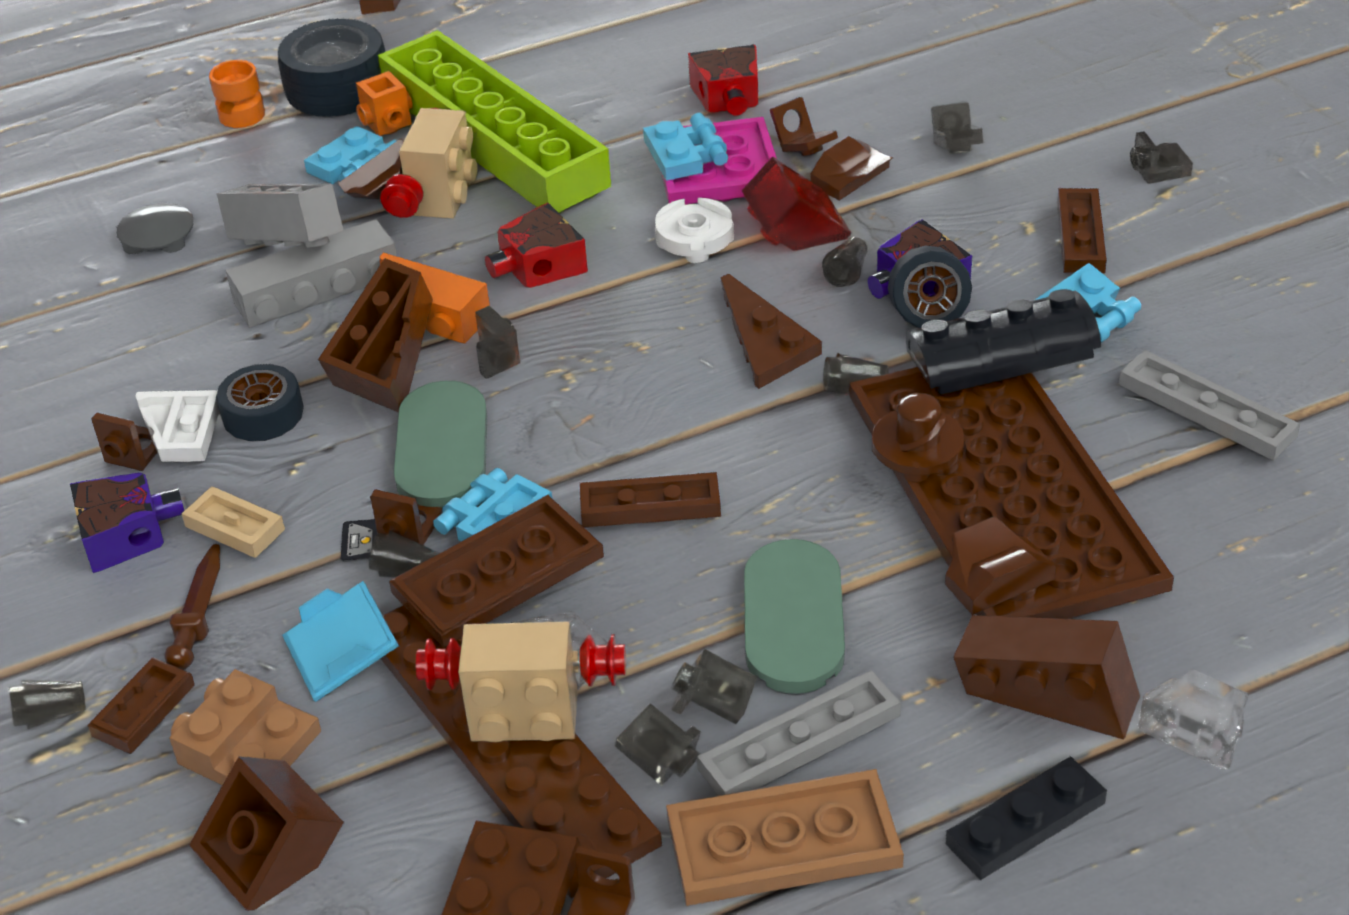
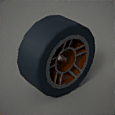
[888,246,972,328]
[216,364,304,441]

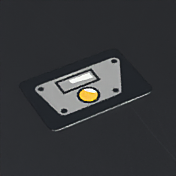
[340,519,379,561]

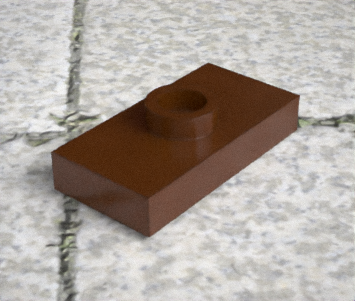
[87,657,195,754]

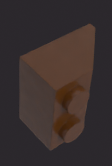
[189,756,344,910]

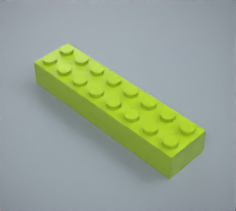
[377,30,612,213]

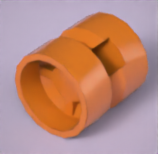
[209,60,265,128]

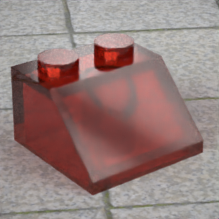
[742,156,852,251]

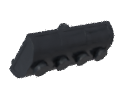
[906,289,1102,395]

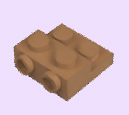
[169,669,321,785]

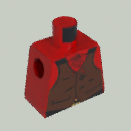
[688,44,758,115]
[485,203,588,288]

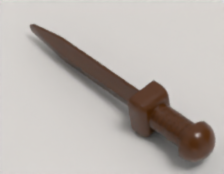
[164,544,220,670]

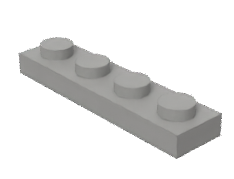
[1119,350,1300,461]
[697,670,901,796]

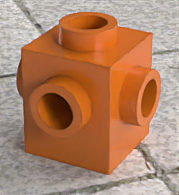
[356,71,412,136]

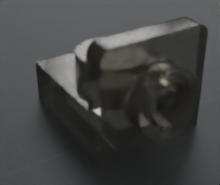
[1130,131,1193,184]
[671,649,757,724]

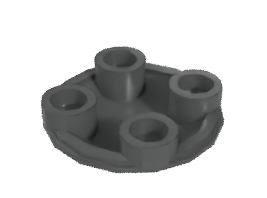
[117,203,194,254]

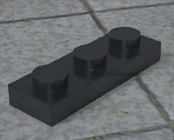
[945,756,1107,881]

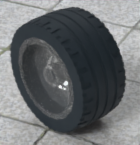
[278,18,386,117]

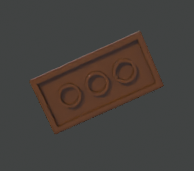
[389,495,604,647]

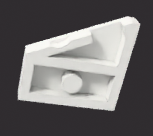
[136,390,219,462]

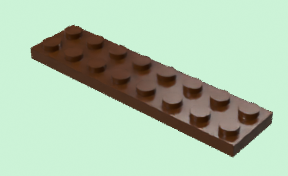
[380,605,662,899]

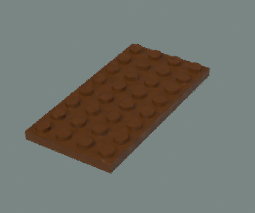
[849,367,1174,619]

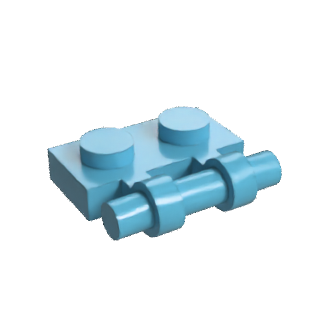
[643,113,728,181]
[304,126,397,185]
[1035,263,1141,343]
[433,468,552,541]

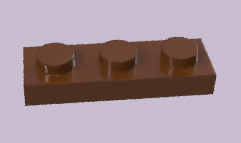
[1057,188,1107,273]
[580,472,721,528]

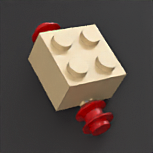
[380,108,477,219]
[416,622,626,742]

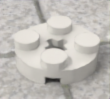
[655,198,734,263]

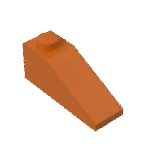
[379,253,491,344]

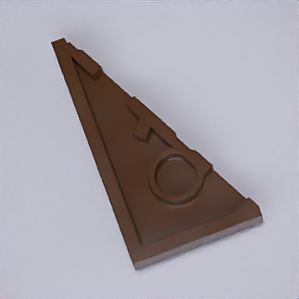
[721,273,822,389]

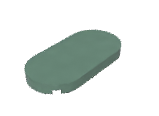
[394,380,487,508]
[744,539,845,694]

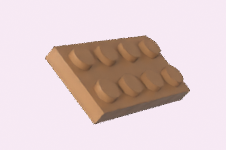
[666,769,904,906]

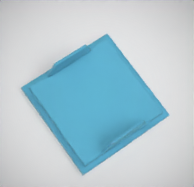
[282,581,399,702]

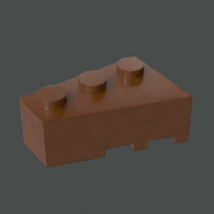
[318,258,433,413]
[953,615,1140,740]

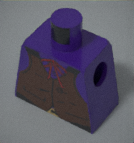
[868,219,972,299]
[70,472,185,573]

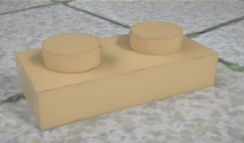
[182,486,285,558]

